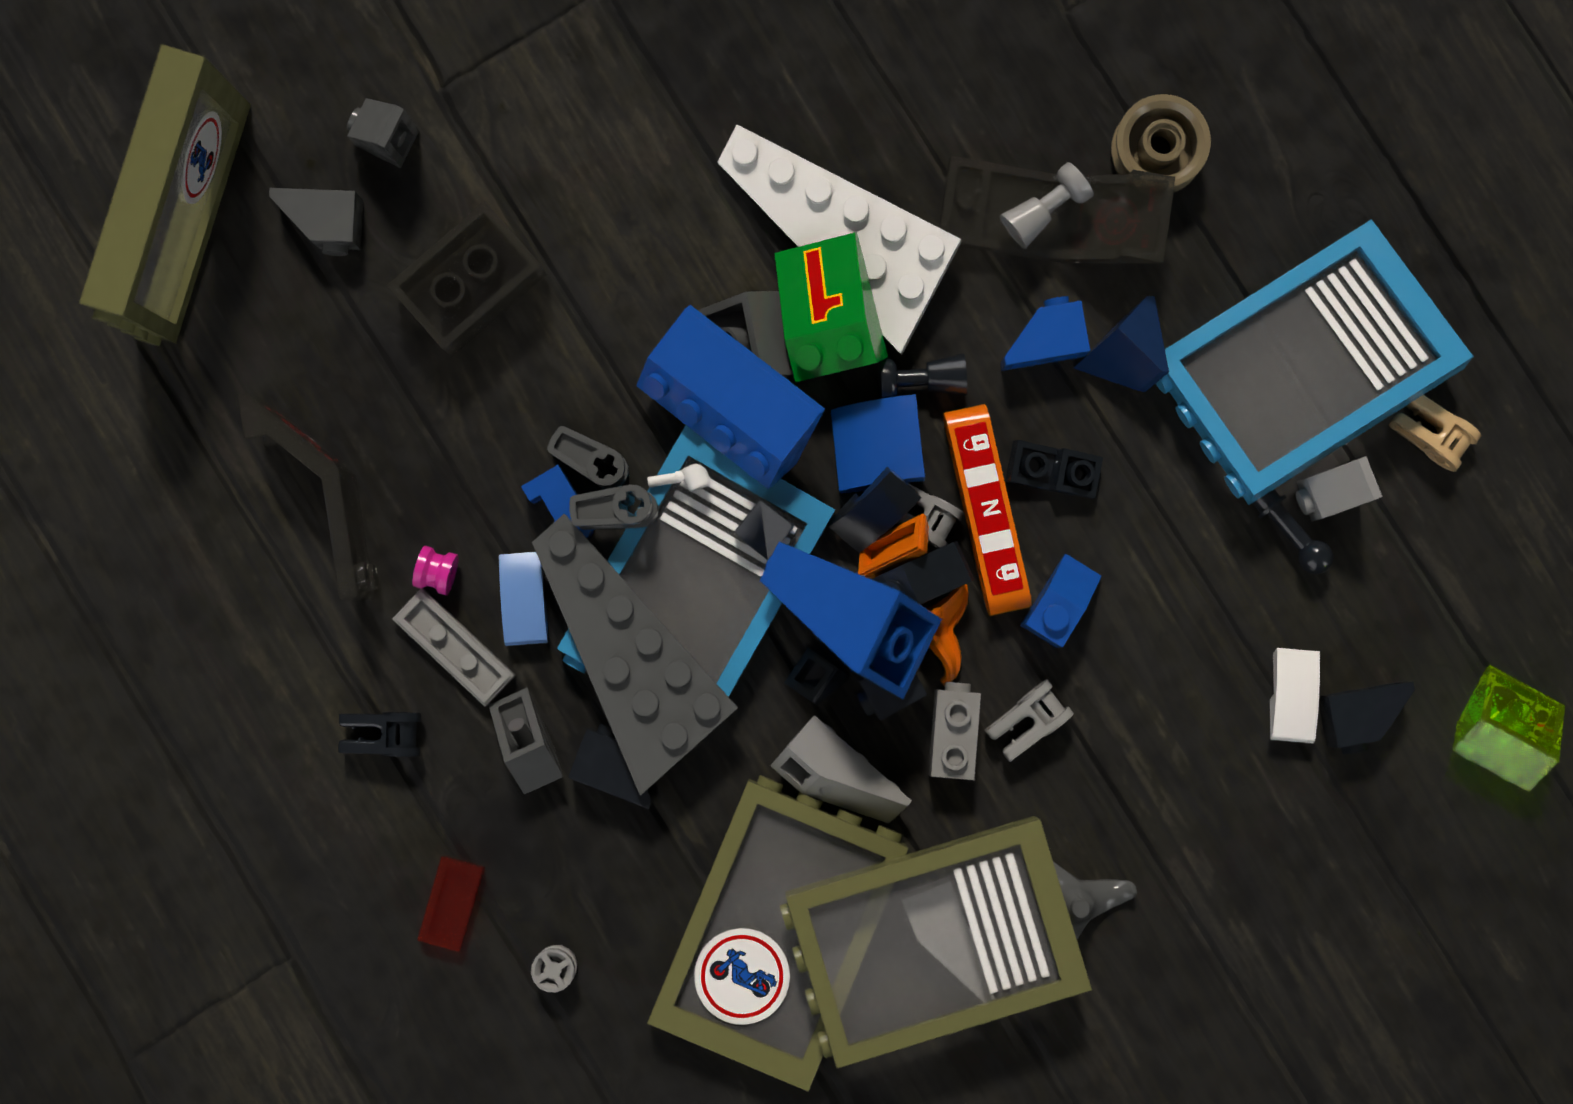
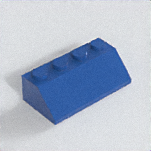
[636,305,825,489]

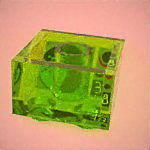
[1453,665,1565,792]

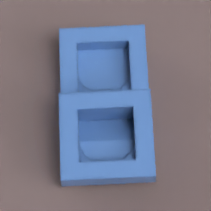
[499,552,548,646]

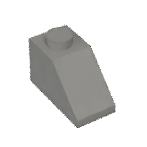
[1296,456,1382,521]

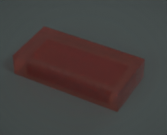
[417,856,485,952]

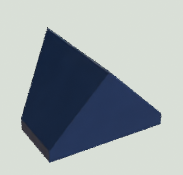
[1073,296,1169,392]

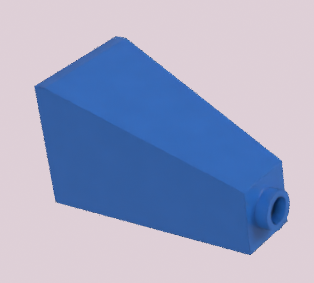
[760,541,942,699]

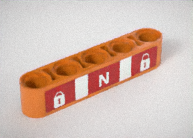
[943,404,1032,616]

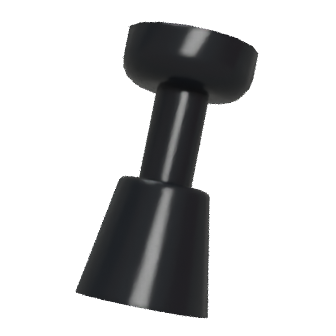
[878,353,967,399]

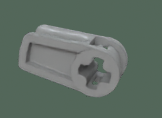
[896,483,965,549]
[985,680,1074,762]

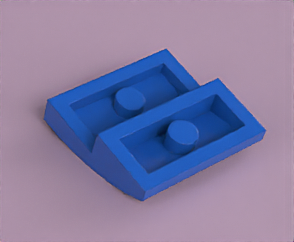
[831,394,925,494]

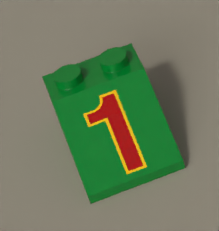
[775,232,888,382]

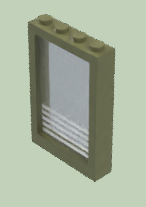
[779,816,1092,1068]

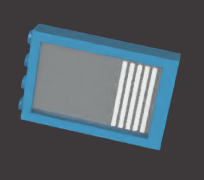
[1156,219,1474,505]
[557,425,835,697]

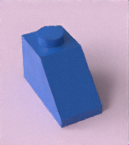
[1000,296,1090,371]
[1020,553,1101,648]

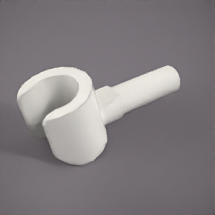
[647,464,711,492]

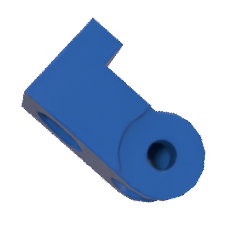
[521,465,594,540]

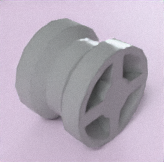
[531,945,578,993]

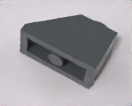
[347,98,419,168]
[269,188,364,256]
[489,688,564,794]

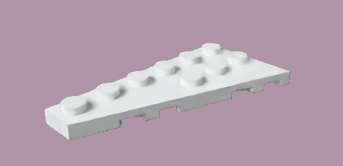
[718,125,962,354]

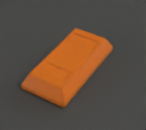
[858,514,929,579]

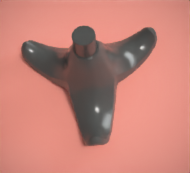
[1047,861,1137,965]

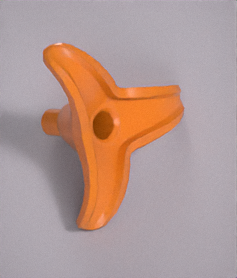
[926,584,969,686]

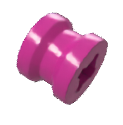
[412,546,459,596]

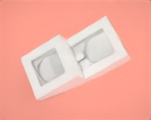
[1270,648,1320,743]

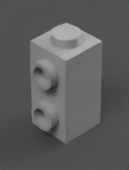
[928,682,981,780]

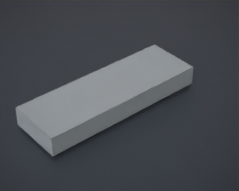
[393,588,516,706]

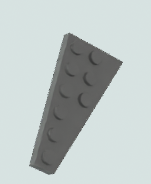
[532,514,738,795]

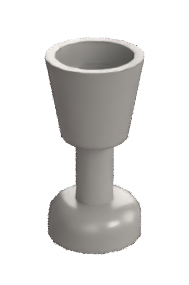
[1000,162,1094,249]

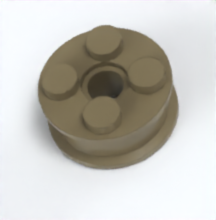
[1111,94,1211,196]

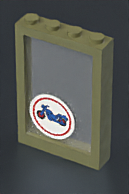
[79,44,251,346]
[647,775,908,1091]

